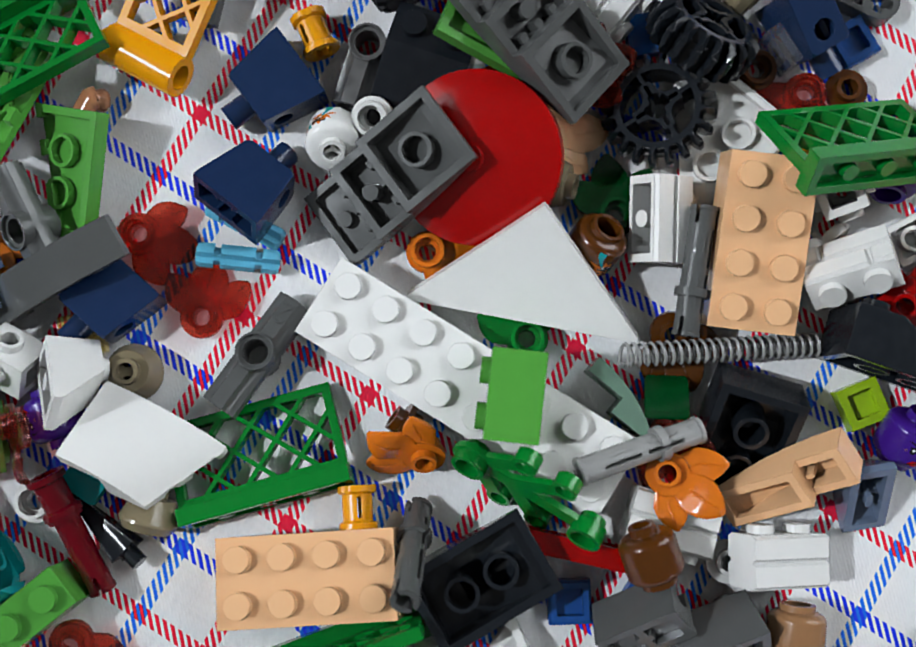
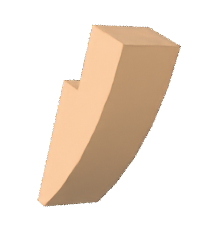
[718,426,863,527]

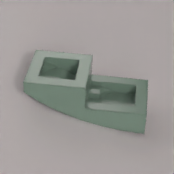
[584,357,649,437]

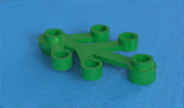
[451,439,607,551]

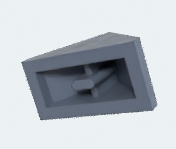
[832,459,898,533]

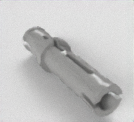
[572,416,707,487]

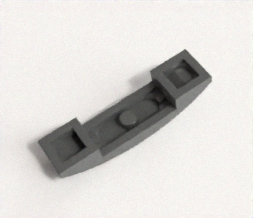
[0,215,131,325]

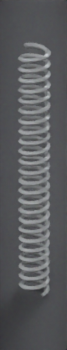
[618,332,822,369]

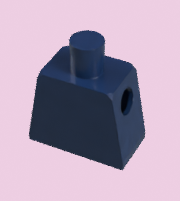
[755,0,849,82]
[221,27,330,132]
[193,140,298,245]
[57,259,168,344]

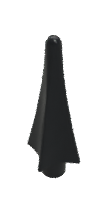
[72,493,147,570]

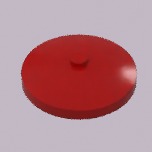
[415,68,564,246]

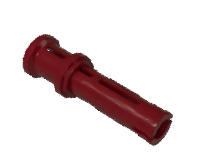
[25,466,117,598]

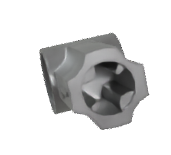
[332,23,386,111]

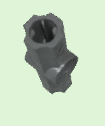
[0,160,62,259]
[203,292,308,419]

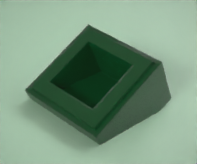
[643,375,690,420]

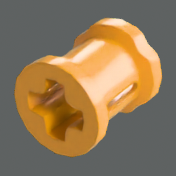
[290,5,340,62]
[337,484,378,531]

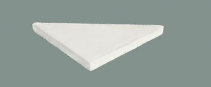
[672,63,798,207]
[407,201,639,343]

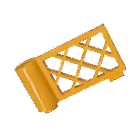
[98,0,218,97]

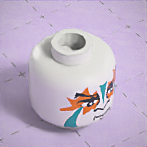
[305,107,362,170]

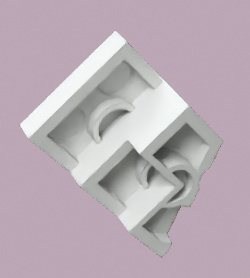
[55,380,228,510]

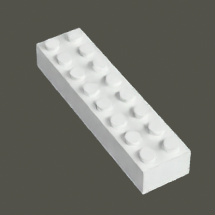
[295,257,635,515]

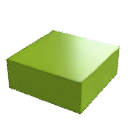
[830,376,889,432]

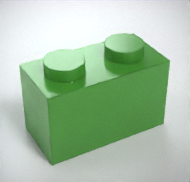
[474,346,549,446]
[0,559,89,647]

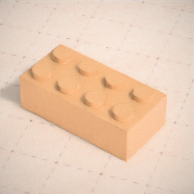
[701,149,816,336]
[215,527,405,631]

